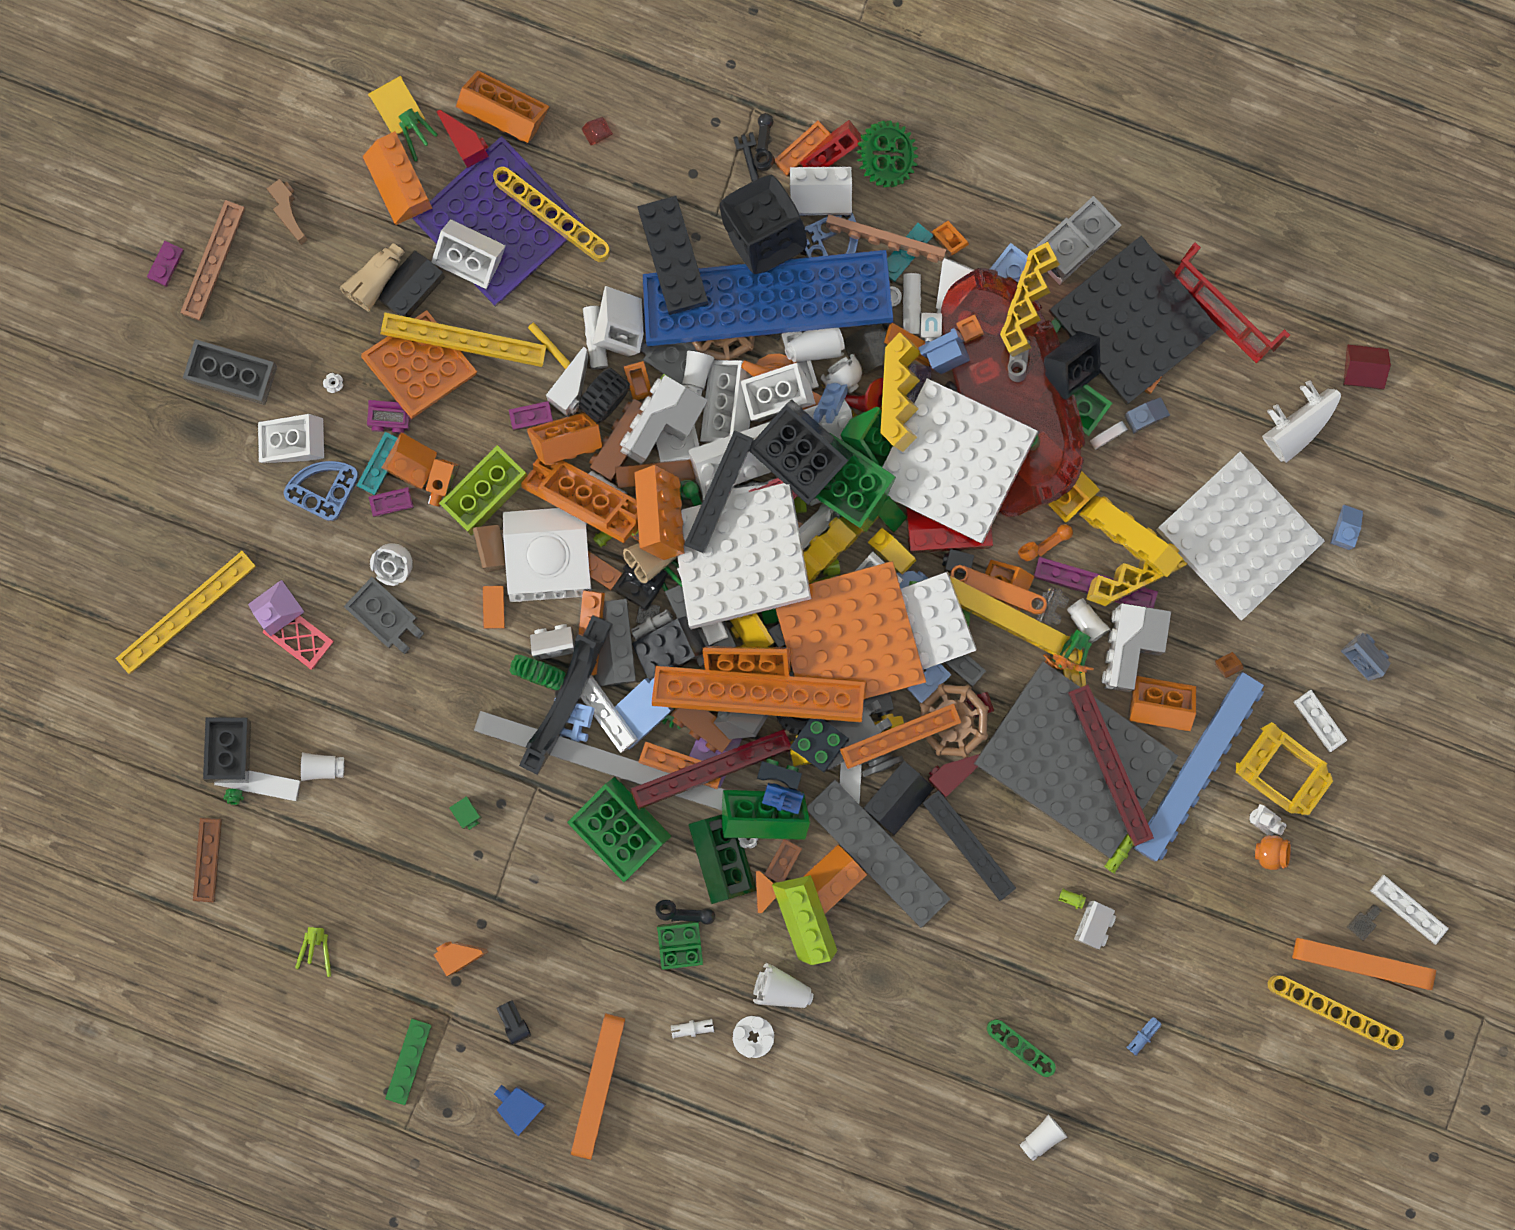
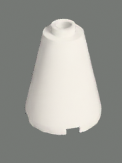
[785,328,845,362]
[753,963,814,1008]

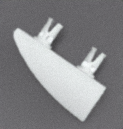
[1262,380,1341,463]

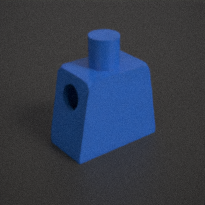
[494,1085,546,1136]

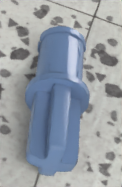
[1126,1017,1162,1056]

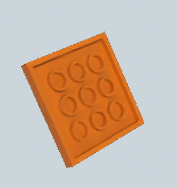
[361,310,477,419]

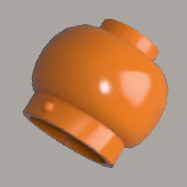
[1255,835,1291,870]

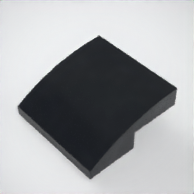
[612,564,668,611]

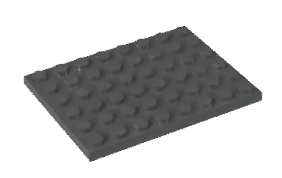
[973,661,1178,858]

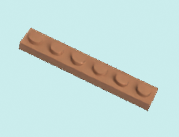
[180,200,245,321]
[826,214,946,263]

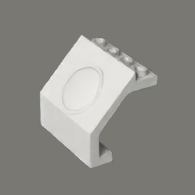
[503,508,592,602]

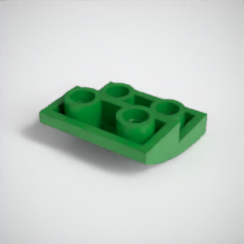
[657,921,703,970]

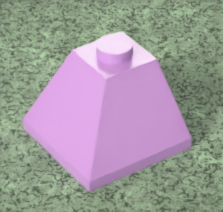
[248,580,304,636]

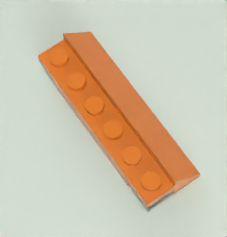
[521,459,638,543]

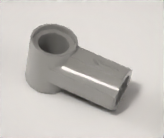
[1008,340,1030,382]

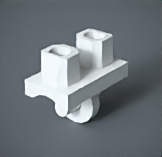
[1250,804,1286,836]

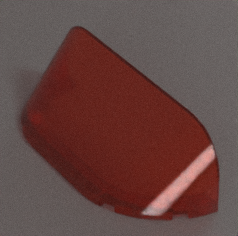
[941,268,1085,517]

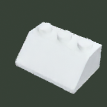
[790,167,852,215]
[432,219,506,289]
[741,363,815,422]

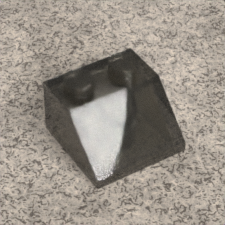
[844,323,888,377]

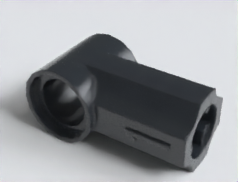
[497,1000,532,1045]

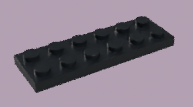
[637,196,708,315]

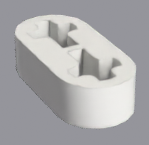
[1090,421,1128,450]

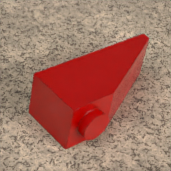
[436,110,489,168]
[800,120,861,167]

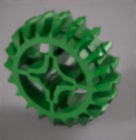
[509,654,565,690]

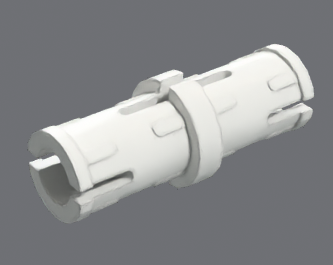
[671,1019,714,1039]

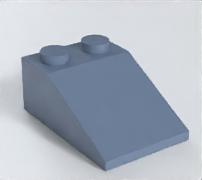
[1341,633,1391,681]

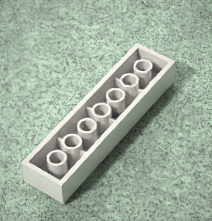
[688,399,853,496]

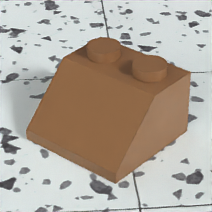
[473,525,506,573]

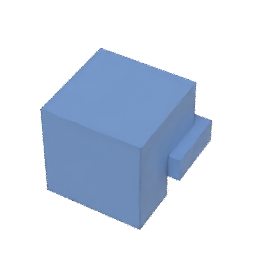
[918,328,970,374]

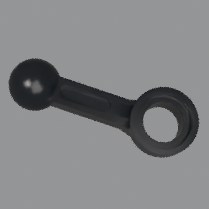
[754,113,775,171]
[655,900,715,925]

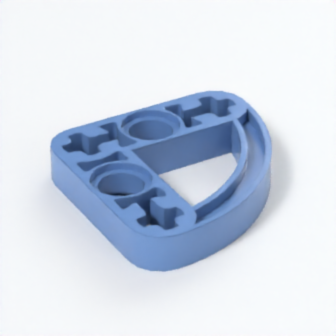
[804,214,858,258]
[284,461,359,521]

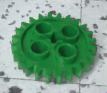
[856,120,918,188]

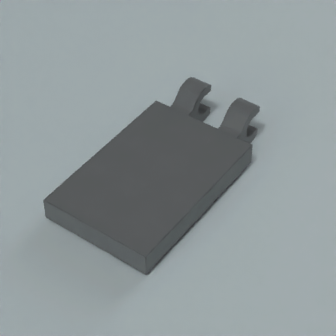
[640,341,697,385]
[344,577,424,654]
[827,700,892,770]

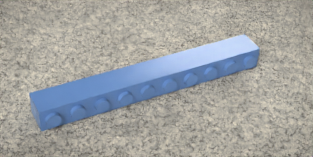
[1133,672,1264,862]

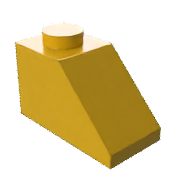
[868,528,917,575]

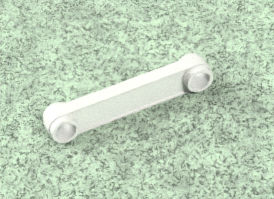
[799,504,840,550]

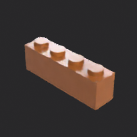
[589,399,643,483]

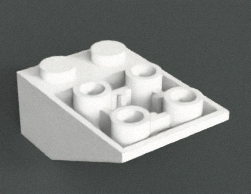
[593,286,644,357]

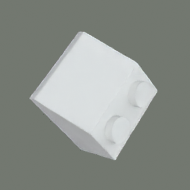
[1074,901,1116,949]

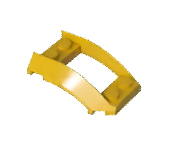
[1236,722,1333,815]

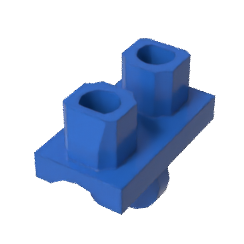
[762,783,804,814]

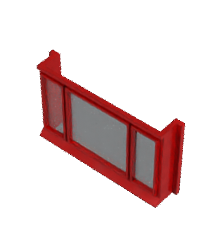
[1174,242,1290,363]

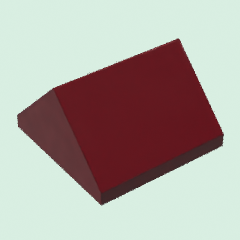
[1343,344,1391,390]

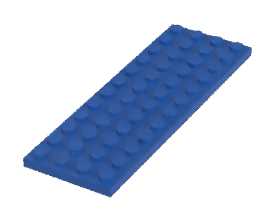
[643,250,893,346]

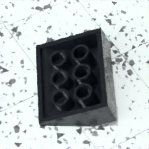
[749,399,853,505]

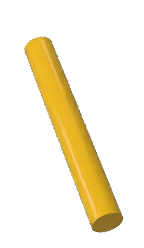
[528,322,570,369]

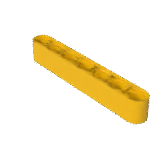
[493,167,610,262]
[950,576,1068,656]
[1268,975,1404,1050]

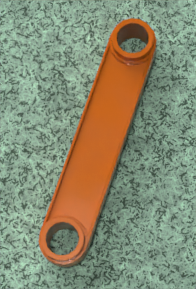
[951,565,1047,615]

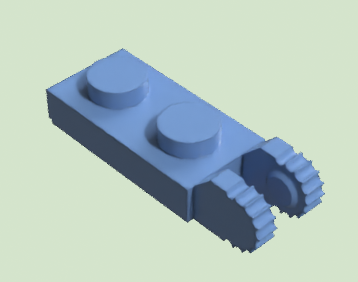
[813,383,848,423]

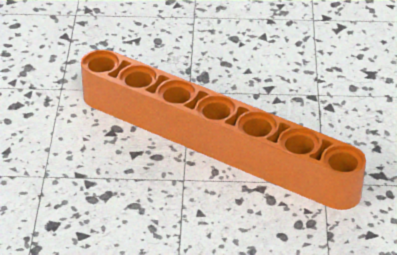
[1292,938,1437,990]
[571,1013,626,1160]

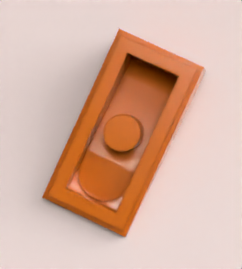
[483,586,505,629]

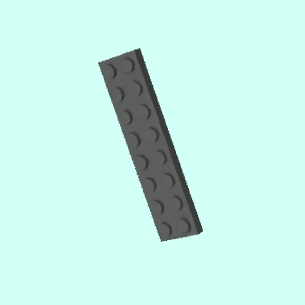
[807,780,950,928]

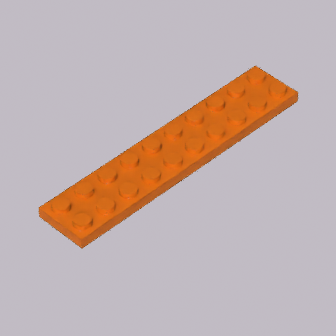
[652,666,865,722]

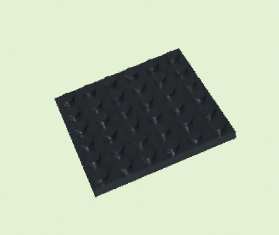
[1049,235,1219,405]

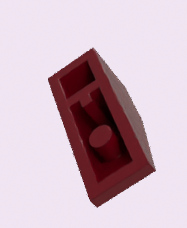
[928,754,980,798]

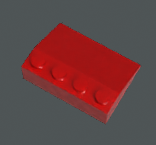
[906,507,993,554]

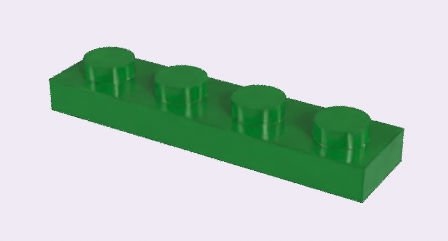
[385,1018,432,1105]

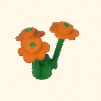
[1043,629,1094,673]

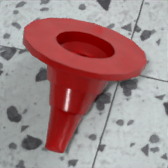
[845,377,884,413]

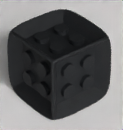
[720,175,807,274]

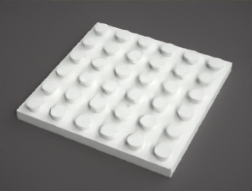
[882,379,1038,544]
[1156,452,1325,620]
[678,483,811,629]

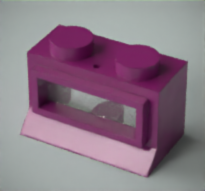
[367,400,411,434]

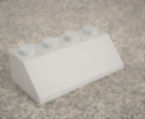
[700,360,753,443]

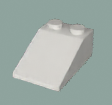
[546,347,589,417]
[258,414,324,463]
[530,624,575,660]

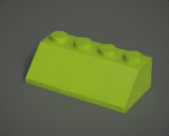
[439,445,528,536]
[772,875,838,965]

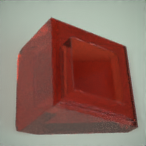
[582,117,613,145]

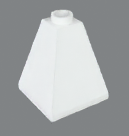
[936,257,983,317]

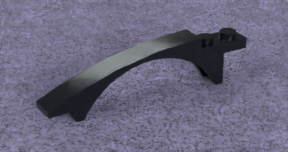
[519,615,612,775]

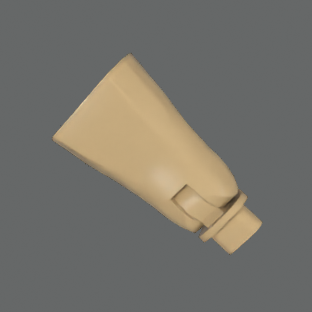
[339,243,405,312]
[623,543,678,583]

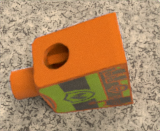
[426,459,460,507]

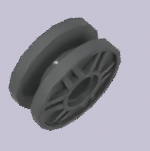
[859,749,904,777]

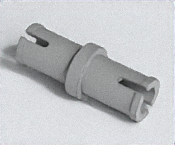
[631,609,673,640]

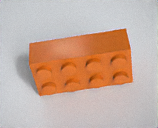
[635,465,685,560]

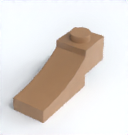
[267,179,307,245]

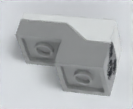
[1036,196,1122,285]
[620,375,708,464]
[1102,604,1171,692]

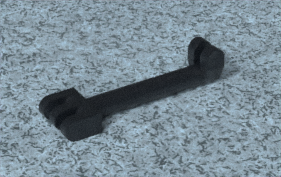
[733,132,759,181]

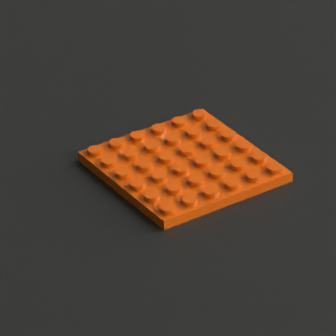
[776,561,926,699]

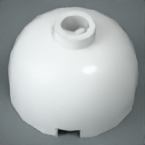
[821,354,862,393]
[370,543,413,586]

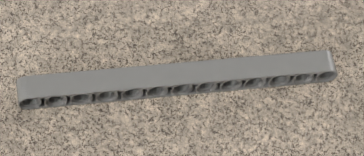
[474,711,725,811]

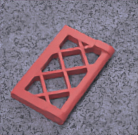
[262,616,334,670]

